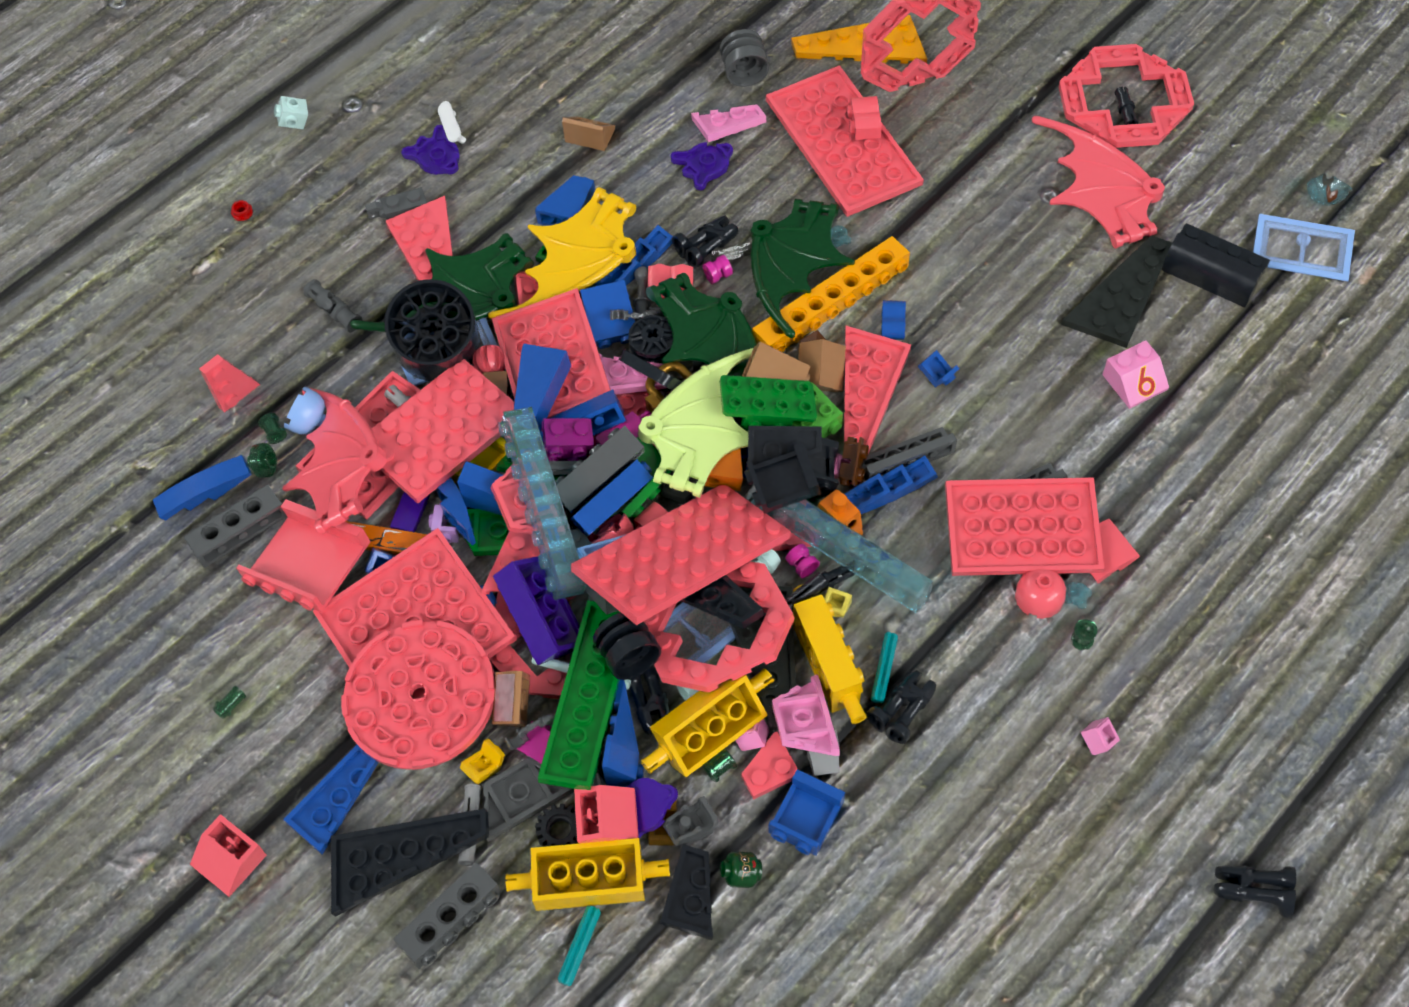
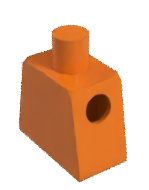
[705,449,743,491]
[814,490,863,548]

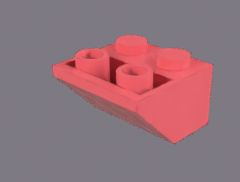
[574,785,639,843]
[190,814,267,897]

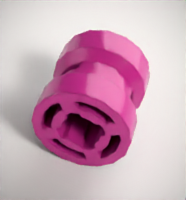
[703,255,733,284]
[785,544,820,578]

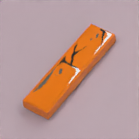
[345,521,427,555]

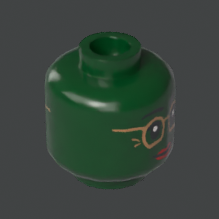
[720,851,763,888]

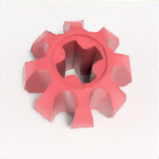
[472,345,506,374]

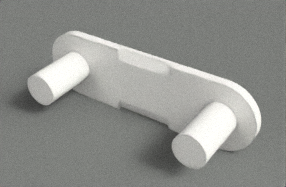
[438,101,466,144]

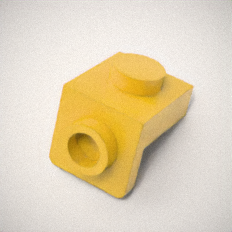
[460,739,505,785]

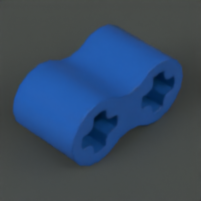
[881,300,906,340]

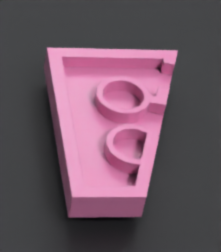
[691,104,766,142]
[599,354,667,395]

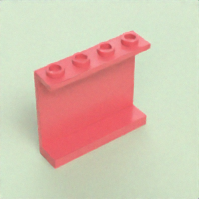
[236,499,371,612]

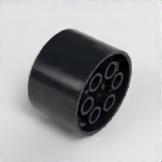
[384,279,480,381]

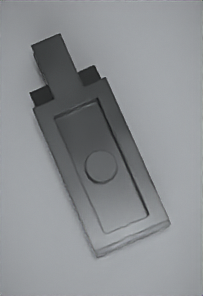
[365,187,427,220]

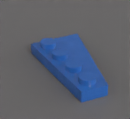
[283,745,379,855]

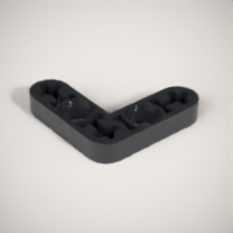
[619,349,683,390]

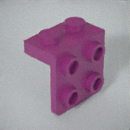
[537,418,594,461]

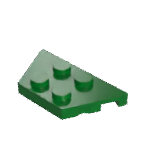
[465,509,509,556]

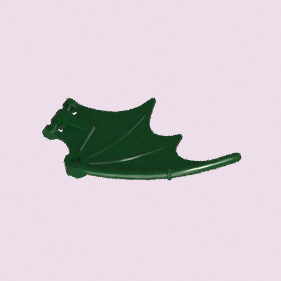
[750,199,855,338]
[350,233,534,332]
[646,273,757,376]

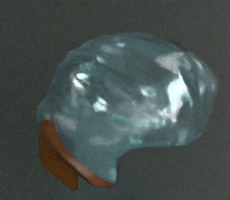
[1307,173,1353,206]

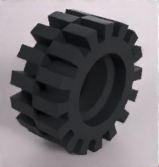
[535,803,578,847]

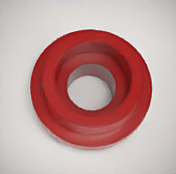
[231,200,253,221]

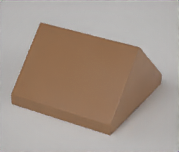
[562,116,616,151]
[798,339,846,392]

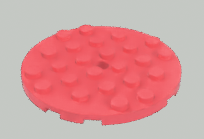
[341,620,495,770]

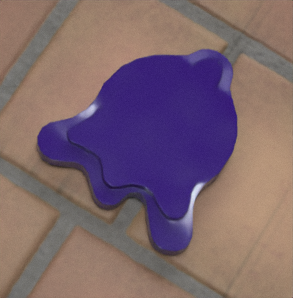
[401,125,460,175]
[670,142,733,190]
[615,778,678,839]

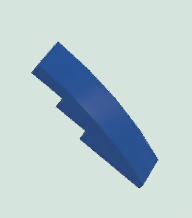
[595,225,673,286]
[153,455,252,521]
[845,456,938,514]
[436,477,476,545]

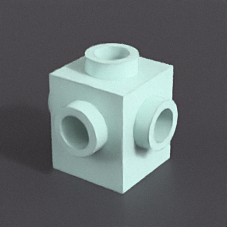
[274,96,308,129]

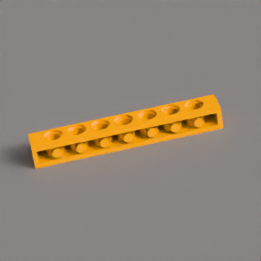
[752,236,910,352]

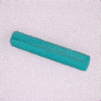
[871,632,898,704]
[558,905,601,986]

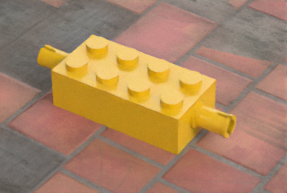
[793,584,867,724]
[640,668,774,777]
[505,838,670,911]

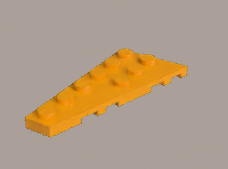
[791,15,927,64]

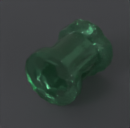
[258,413,287,444]
[1071,619,1098,651]
[702,749,737,782]

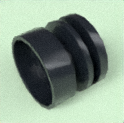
[628,315,678,373]
[593,612,661,680]

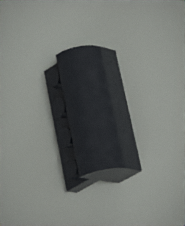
[1162,223,1270,308]

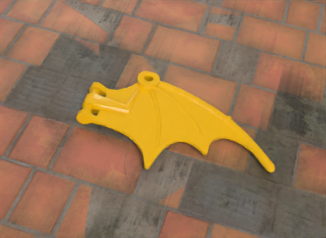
[488,187,636,320]

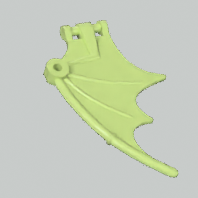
[638,348,753,498]

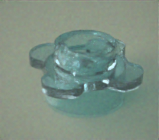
[831,226,851,248]
[1065,582,1092,609]

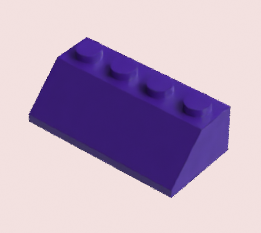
[493,555,580,665]

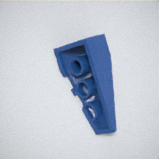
[602,680,645,787]

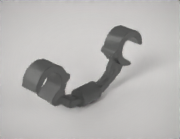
[610,306,665,320]
[504,714,555,750]

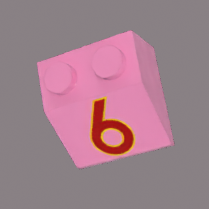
[1103,340,1169,409]

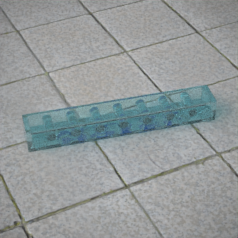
[498,407,587,600]
[755,500,933,613]

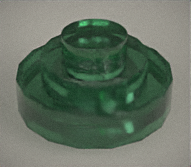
[247,442,277,478]

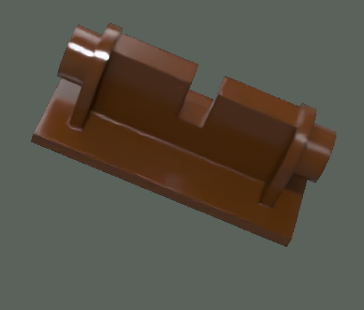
[838,437,869,487]

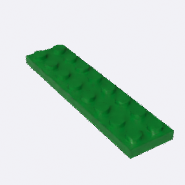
[538,600,620,790]

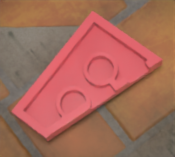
[199,354,260,413]

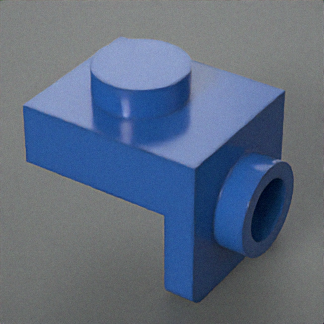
[918,350,960,387]

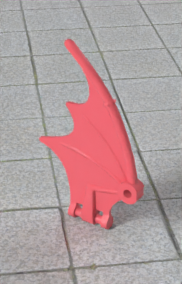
[1032,116,1165,249]
[282,388,387,535]

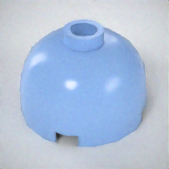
[284,386,326,434]

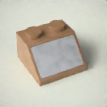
[489,671,530,727]

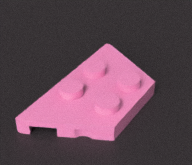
[772,675,840,756]

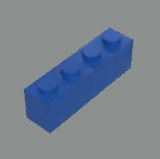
[527,389,626,457]

